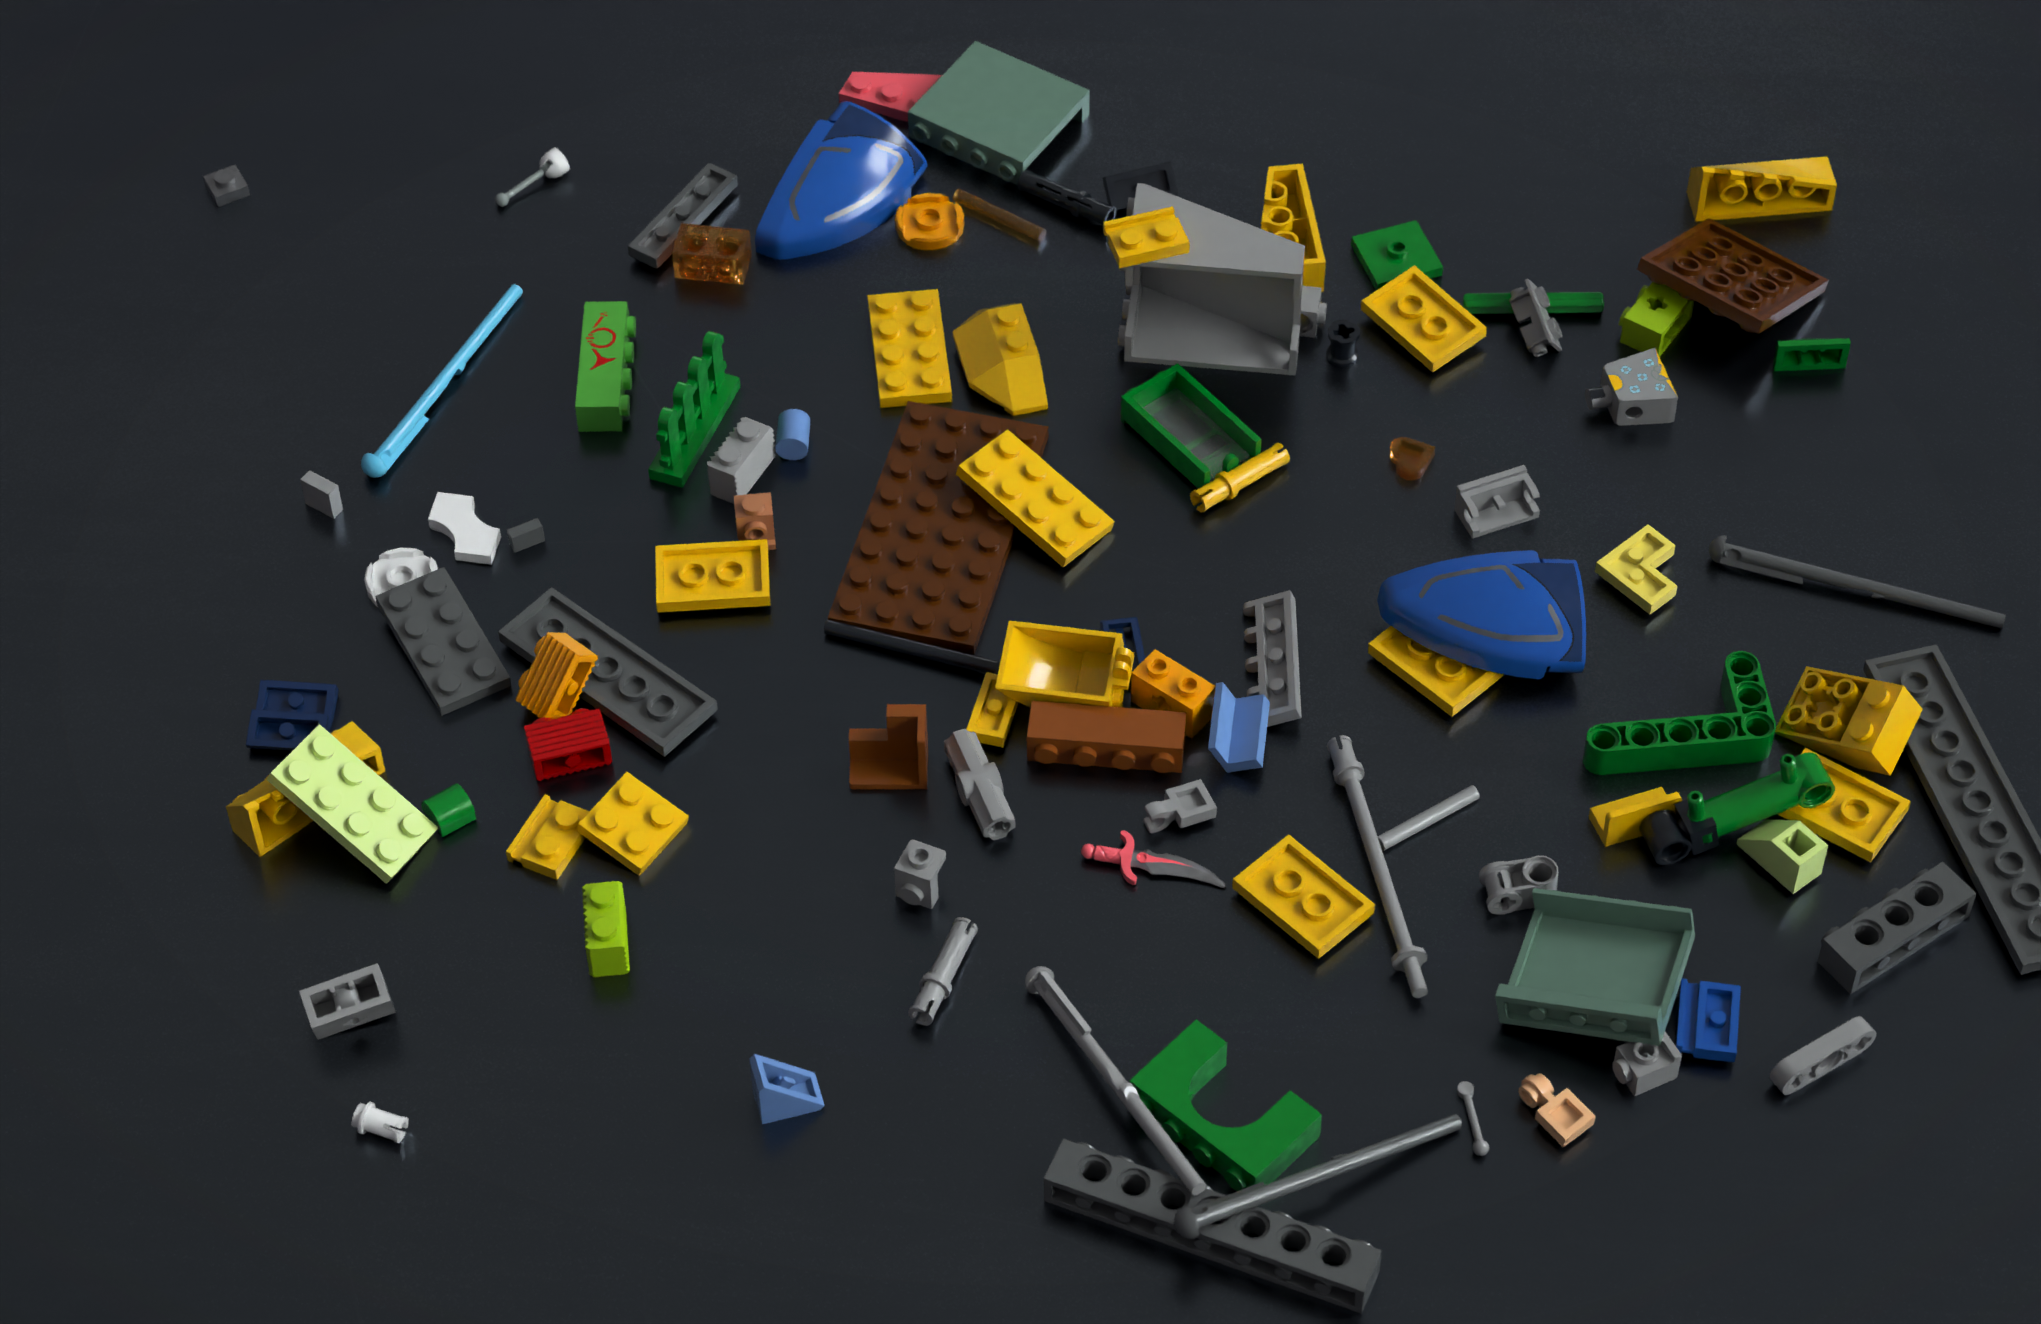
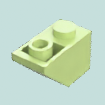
[1736,819,1828,894]

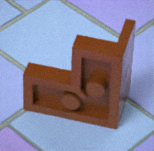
[849,704,928,789]

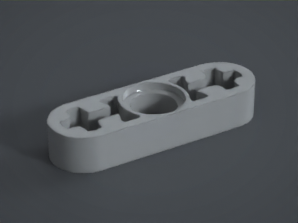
[1769,1016,1876,1095]

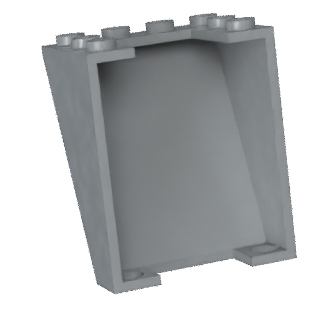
[1118,183,1305,376]

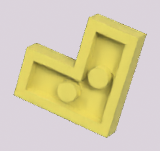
[1595,525,1677,615]

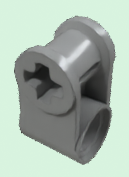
[1478,856,1558,915]

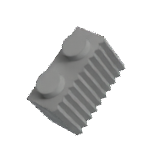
[707,417,776,504]

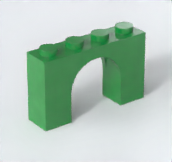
[1130,1019,1322,1191]

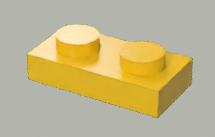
[966,672,1019,748]

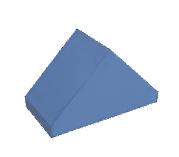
[749,1054,825,1124]

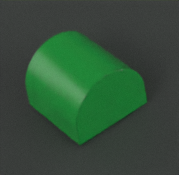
[421,783,476,837]

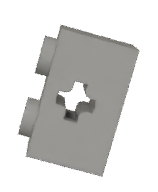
[299,963,395,1040]

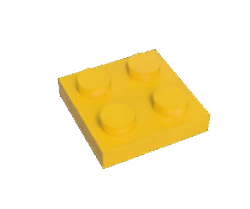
[577,772,689,876]

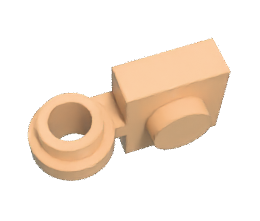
[1518,1073,1596,1148]

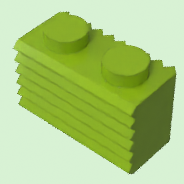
[582,881,630,977]

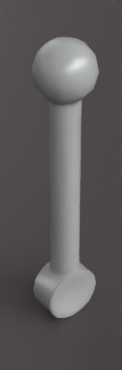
[1457,1081,1489,1156]

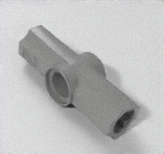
[944,729,1015,840]

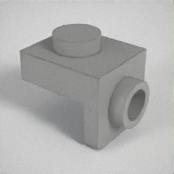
[894,840,946,909]

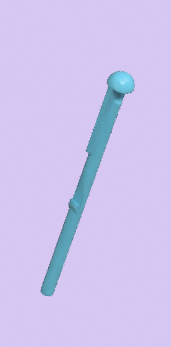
[361,284,523,478]

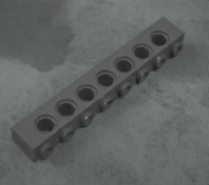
[1044,1138,1382,1314]

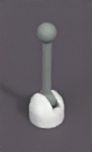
[495,147,570,207]

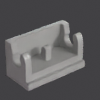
[1454,465,1540,539]

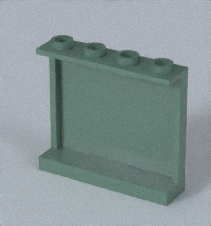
[908,41,1089,185]
[1495,888,1695,1046]

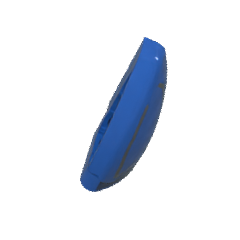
[755,101,927,260]
[1377,550,1586,679]

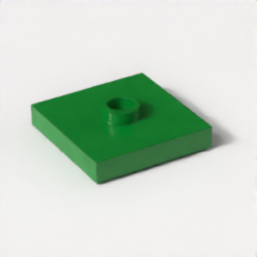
[1351,220,1443,290]

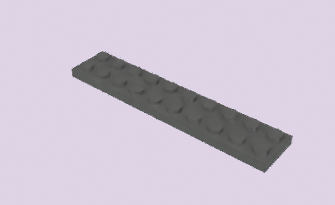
[1863,644,2041,975]

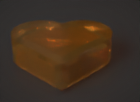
[1389,437,1435,481]

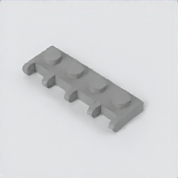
[1243,590,1302,727]

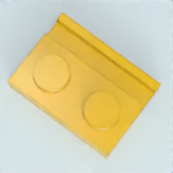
[1103,206,1190,269]
[506,794,590,880]

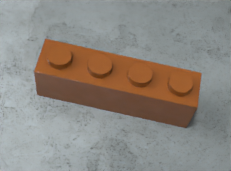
[1027,700,1186,773]

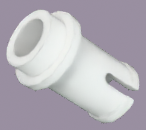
[352,1102,409,1143]

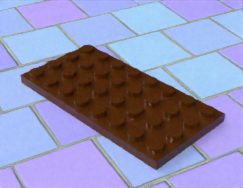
[828,401,1049,655]

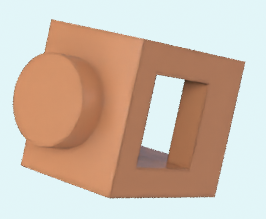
[734,492,776,550]

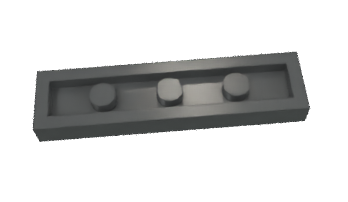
[628,163,738,269]

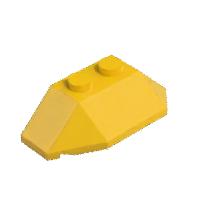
[953,303,1048,416]

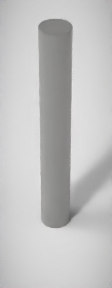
[1378,785,1480,851]

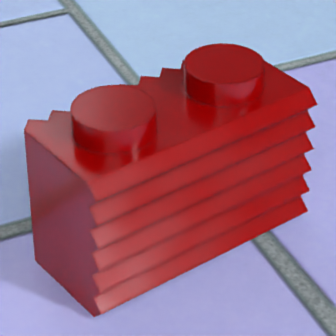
[524,708,612,781]

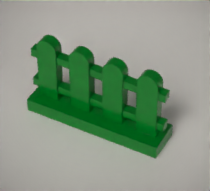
[648,331,741,488]

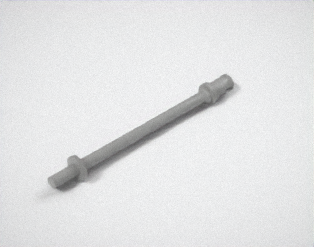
[1327,735,1428,998]

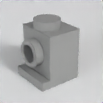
[1612,1032,1682,1096]

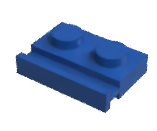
[1675,978,1741,1063]

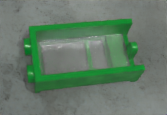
[1121,363,1262,489]

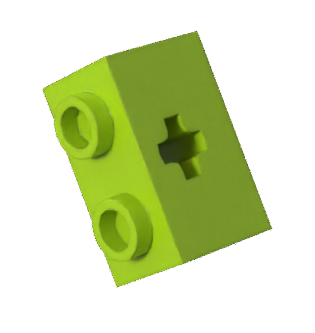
[1619,282,1695,357]

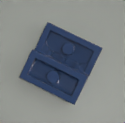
[246,680,339,751]

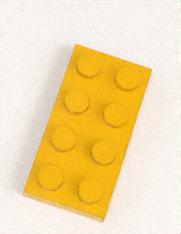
[867,289,952,408]
[956,429,1115,567]

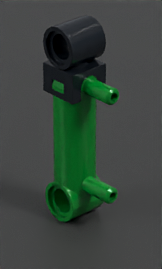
[1639,753,1835,865]

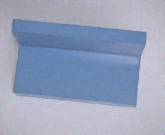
[1208,682,1270,773]

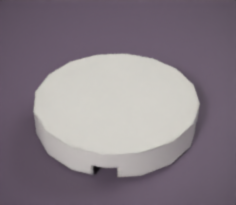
[364,548,438,607]

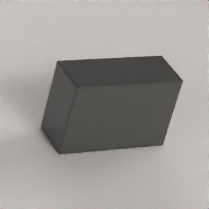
[507,518,545,553]

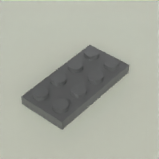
[375,567,511,716]

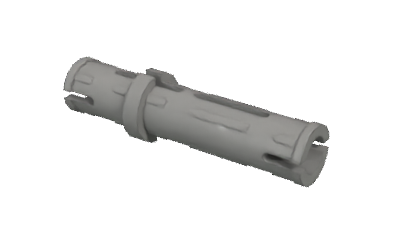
[908,917,978,1025]

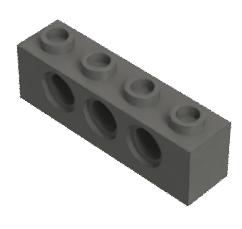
[1818,862,1976,994]

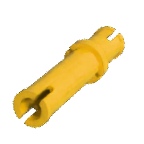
[1190,443,1290,512]

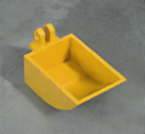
[995,620,1135,707]

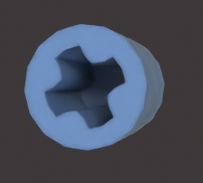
[775,409,811,460]

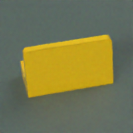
[1589,787,1682,847]

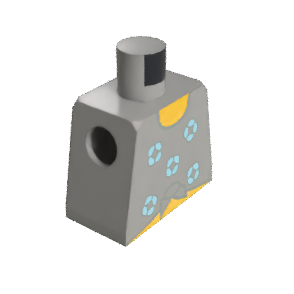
[1585,348,1678,426]

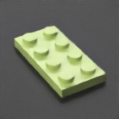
[266,724,439,884]

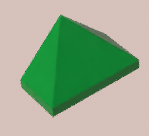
[1773,338,1851,371]

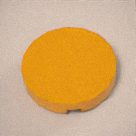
[895,193,964,251]

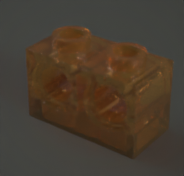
[672,223,752,285]

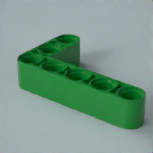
[1583,651,1776,775]

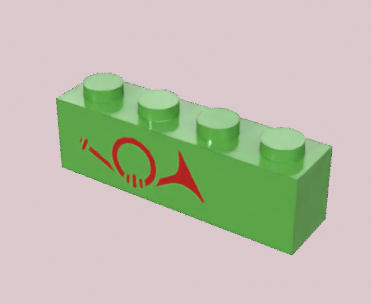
[575,301,636,432]

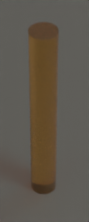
[953,189,1046,242]

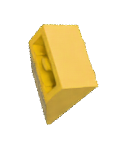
[1775,666,1923,776]

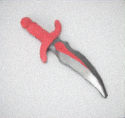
[1081,830,1226,888]

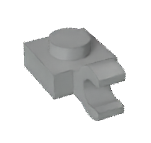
[1143,779,1217,833]

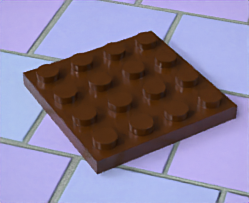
[1637,218,1829,334]

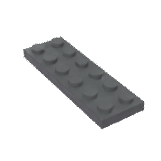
[498,587,718,757]

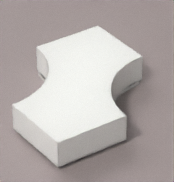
[428,492,501,565]

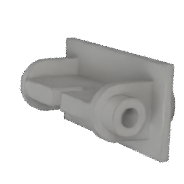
[1509,279,1562,357]

